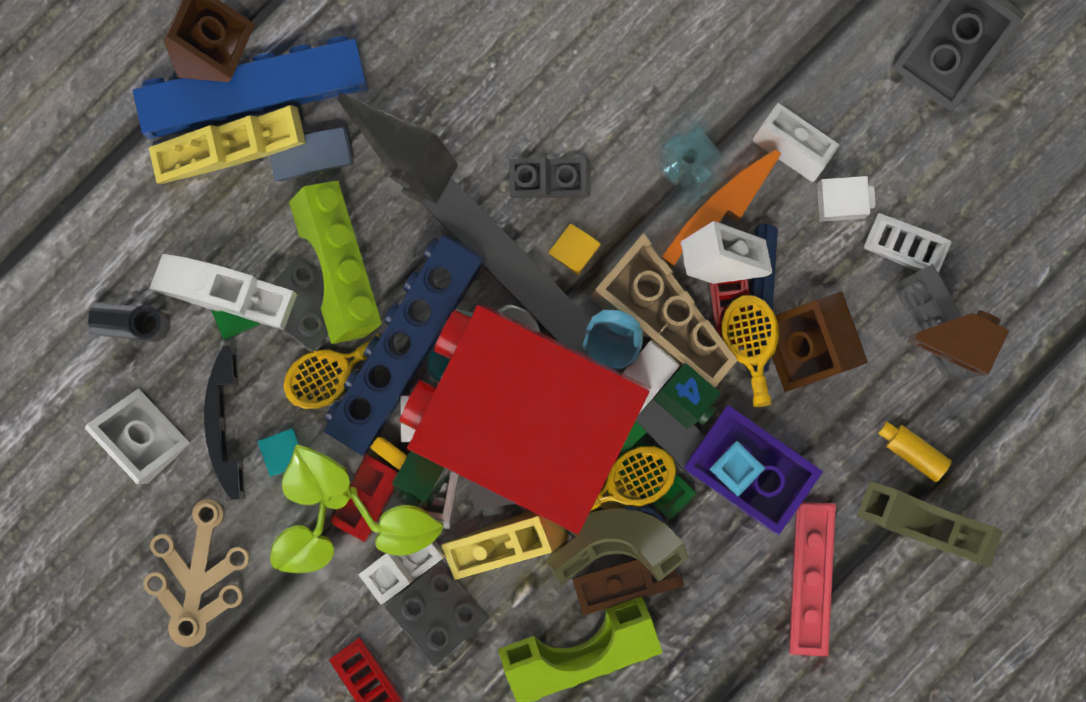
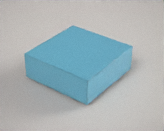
[709,441,765,496]

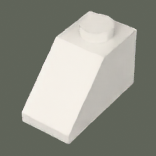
[681,221,772,284]

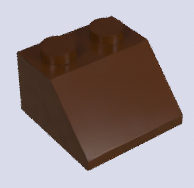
[772,292,868,392]

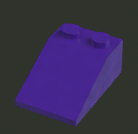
[683,405,823,535]

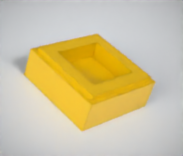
[370,437,408,470]

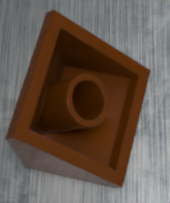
[163,0,255,82]

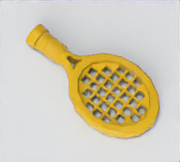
[722,295,779,407]
[283,333,381,409]
[591,446,676,511]

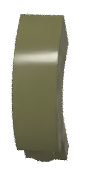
[857,481,1003,567]
[546,508,689,586]

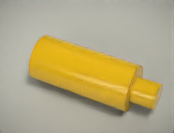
[878,421,952,482]

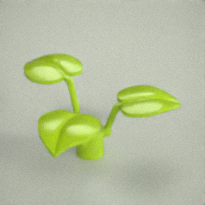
[270,444,444,573]

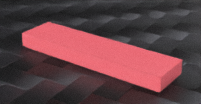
[789,502,836,657]

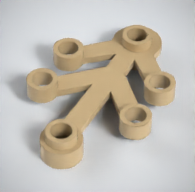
[143,499,251,647]

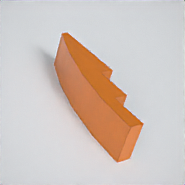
[661,150,782,269]

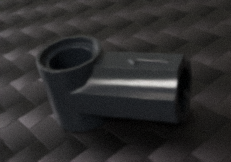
[88,302,170,342]

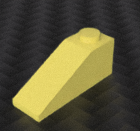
[441,511,569,580]

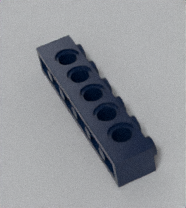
[323,235,487,456]

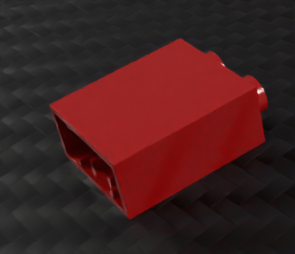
[399,305,651,535]

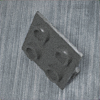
[272,255,328,353]
[385,561,489,667]

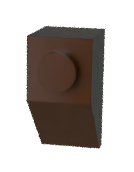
[907,310,1009,376]

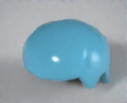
[583,310,643,370]

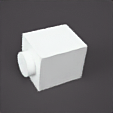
[816,176,875,222]

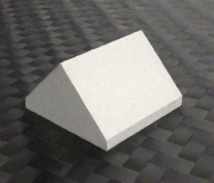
[85,388,190,484]

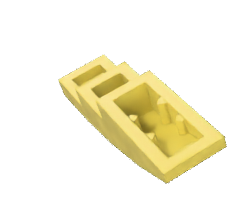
[149,105,306,184]

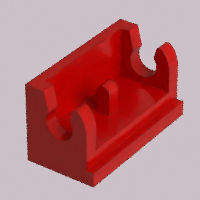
[330,454,399,542]

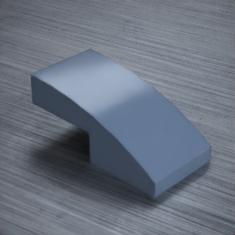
[269,127,354,182]

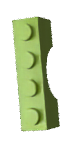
[289,181,382,344]
[498,596,663,702]

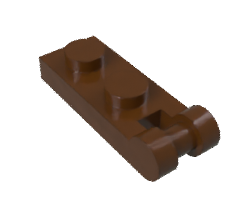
[572,559,685,615]

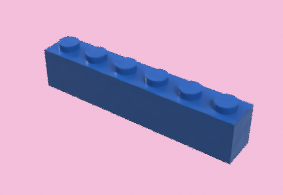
[132,36,368,140]

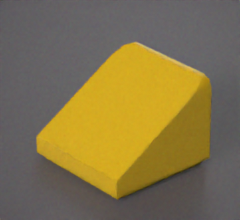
[548,223,601,276]

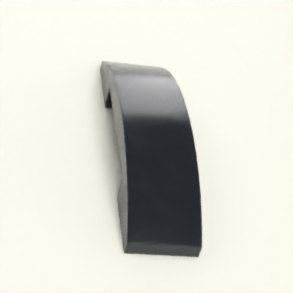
[204,346,245,500]

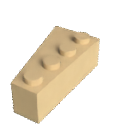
[590,233,738,387]

